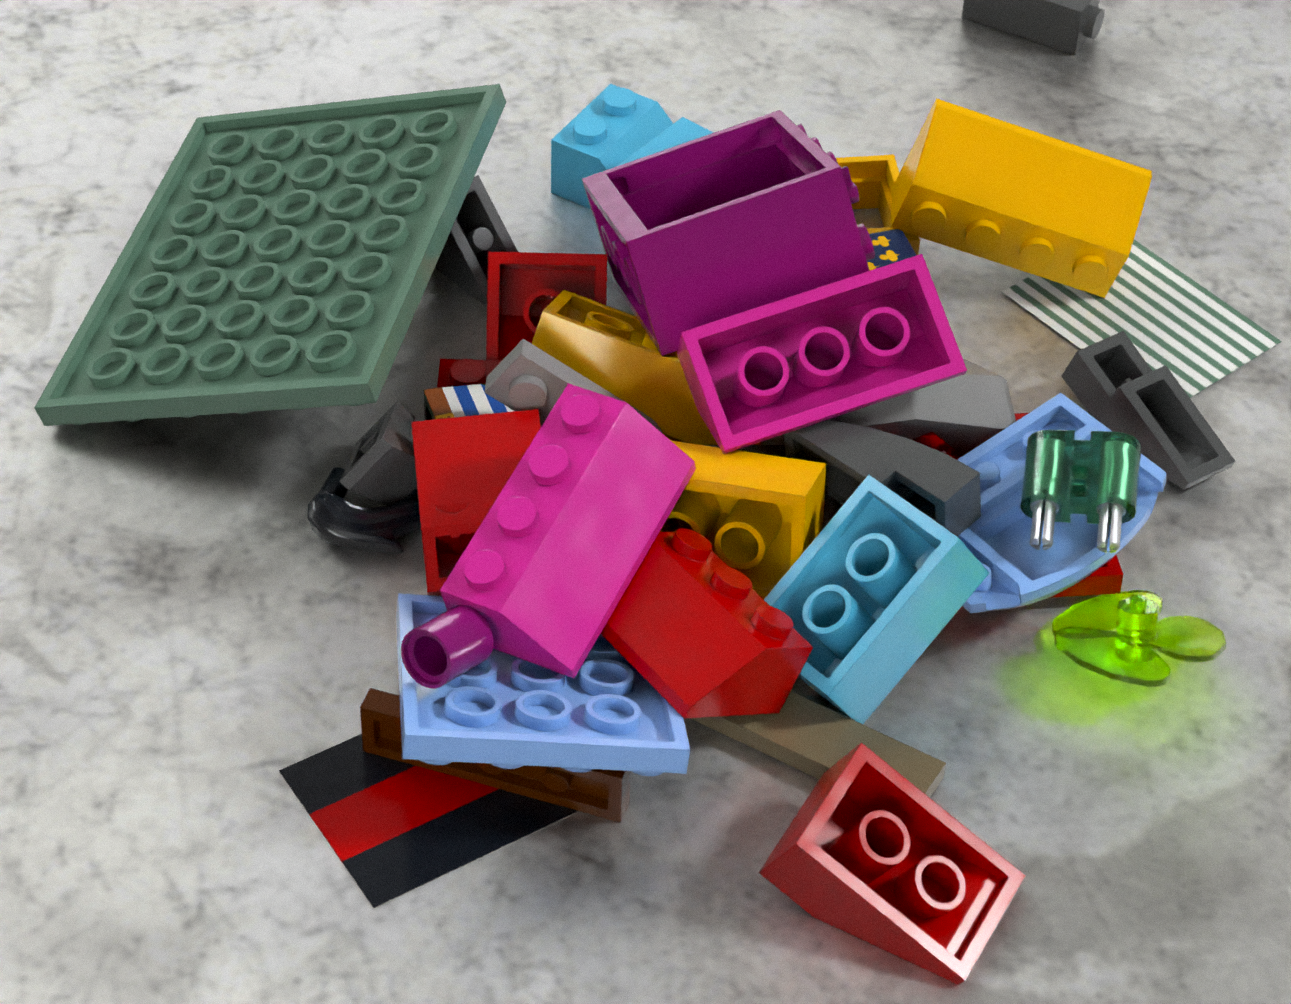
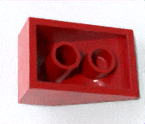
[759,742,1026,985]

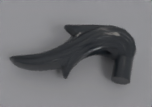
[307,467,421,554]

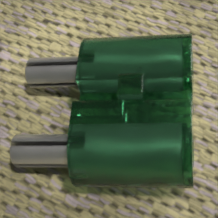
[1020,429,1141,553]

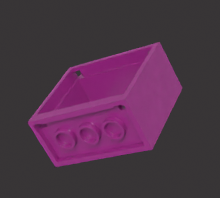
[582,110,875,356]

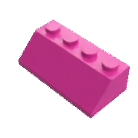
[677,254,967,454]
[440,383,696,678]

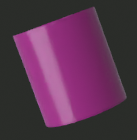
[401,605,494,688]

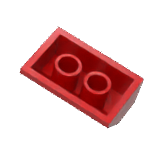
[601,528,813,719]

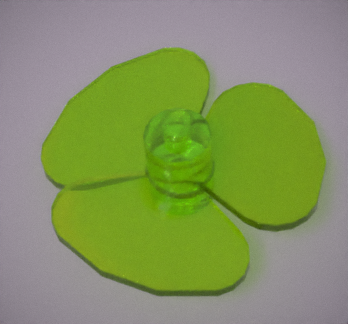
[1052,590,1226,687]

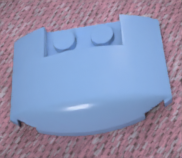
[957,393,1167,613]

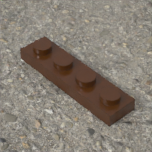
[360,688,631,823]

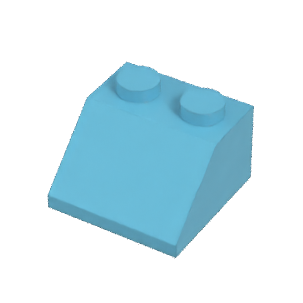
[551,83,673,209]

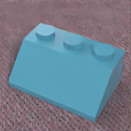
[764,475,989,724]

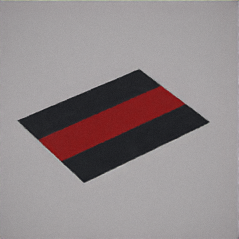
[279,734,579,908]

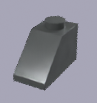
[435,175,518,304]

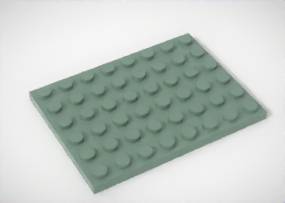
[34,84,507,426]

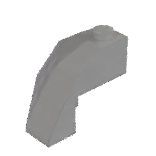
[828,359,1016,456]

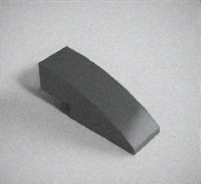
[1061,331,1236,490]
[783,420,981,537]

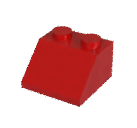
[486,252,607,360]

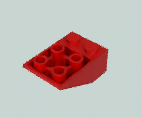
[411,409,541,596]

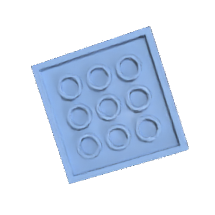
[396,593,690,776]

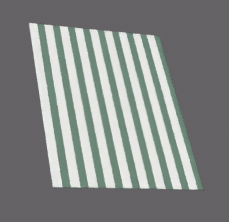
[1002,240,1282,398]

